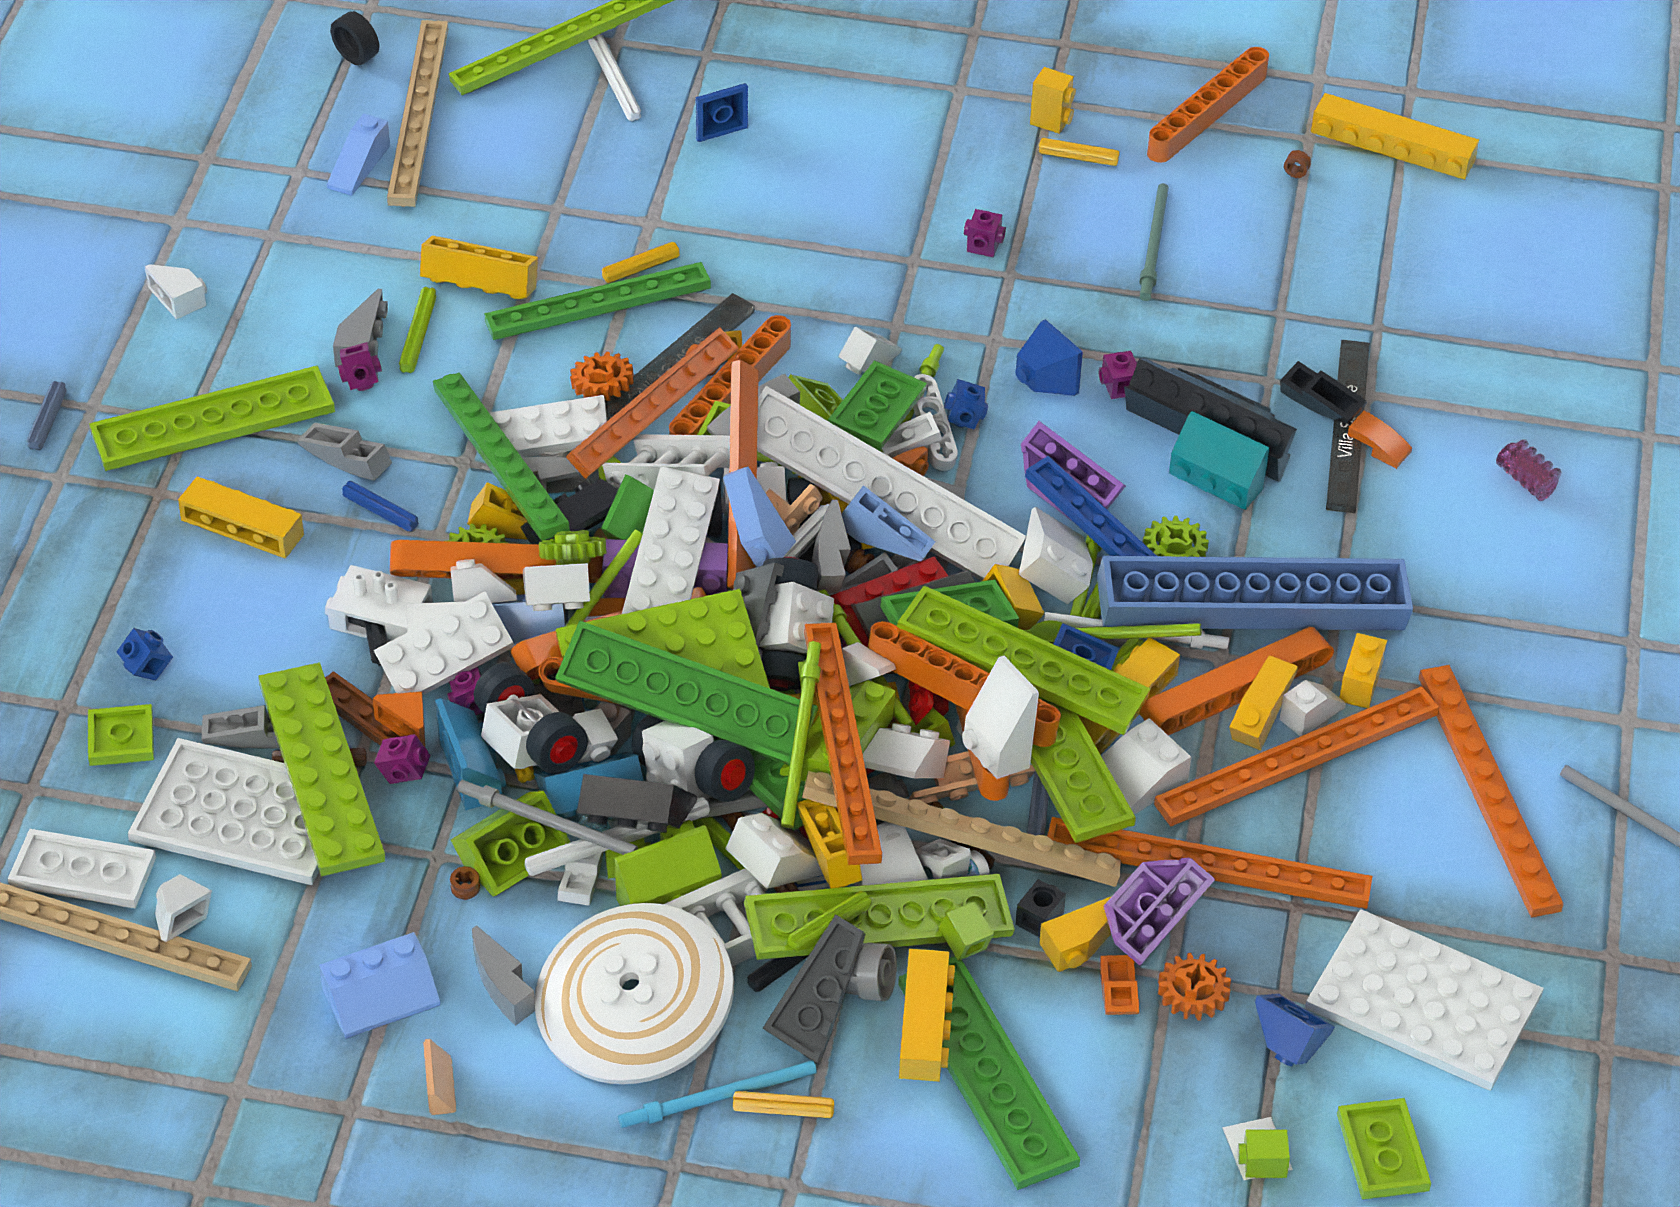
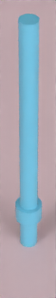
[618,1060,817,1128]

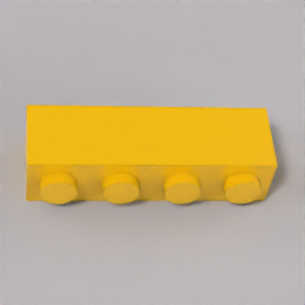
[420,235,538,299]
[178,476,304,559]
[899,949,955,1082]

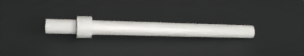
[1044,612,1229,649]

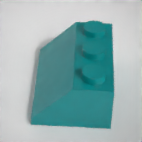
[1169,411,1269,510]

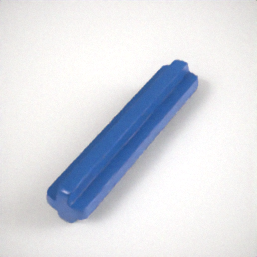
[342,481,419,532]

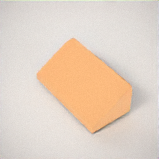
[423,1039,456,1115]

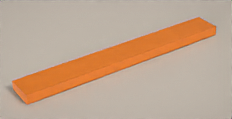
[566,327,739,479]
[727,360,758,590]

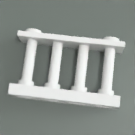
[602,434,730,490]
[663,868,767,966]

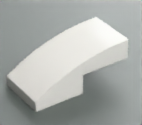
[558,841,604,906]

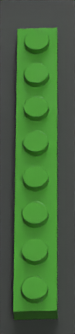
[484,262,711,340]

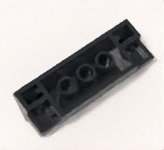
[1124,357,1297,482]

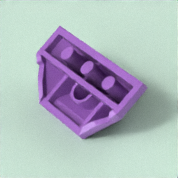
[1021,421,1126,521]
[1103,858,1215,966]

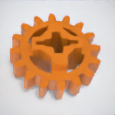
[570,351,634,401]
[1158,953,1231,1021]

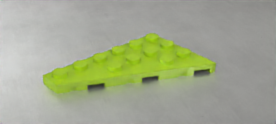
[556,589,770,689]

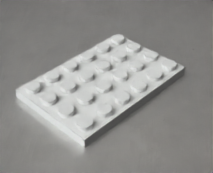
[128,738,319,885]
[1305,909,1544,1091]

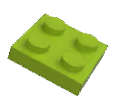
[88,704,154,766]

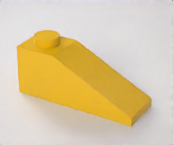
[467,482,528,540]
[1229,655,1298,751]
[797,799,862,888]
[1039,896,1112,972]

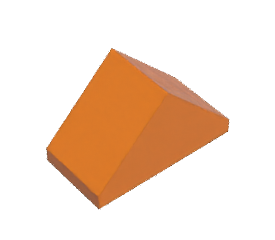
[373,692,425,747]

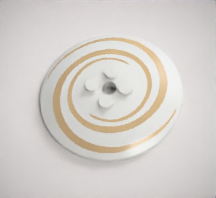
[535,903,734,1084]

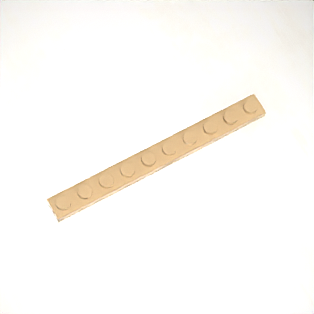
[387,20,449,207]
[802,771,1121,887]
[0,882,252,992]

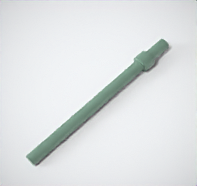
[1139,183,1169,301]

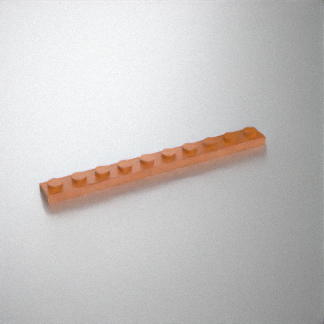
[804,623,882,865]
[1419,665,1563,918]
[1154,686,1439,827]
[1047,817,1373,909]

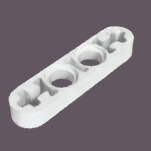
[913,374,958,471]

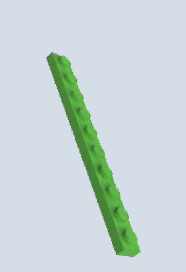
[433,372,570,541]

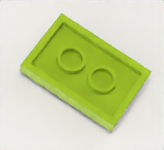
[1337,1098,1431,1200]

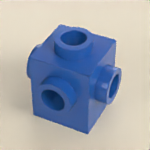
[944,379,988,430]
[116,628,173,681]

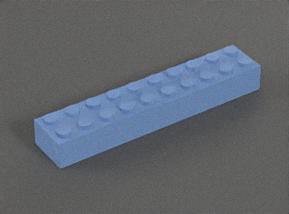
[1097,556,1413,630]

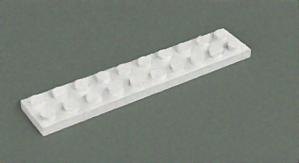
[757,386,1026,581]

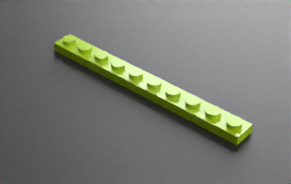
[448,0,674,95]

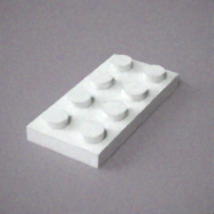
[490,395,607,457]
[374,591,515,696]
[8,829,156,909]

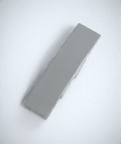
[201,705,279,749]

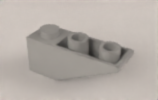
[333,289,388,367]

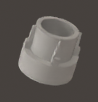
[845,943,897,1001]

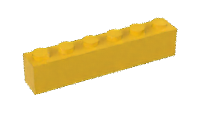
[1311,93,1479,180]
[1078,638,1180,755]

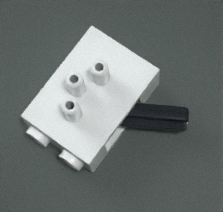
[325,565,433,666]

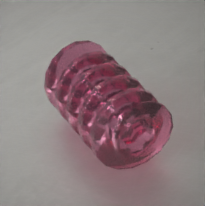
[1496,439,1562,501]

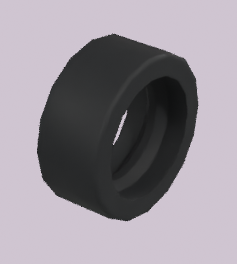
[330,11,380,65]

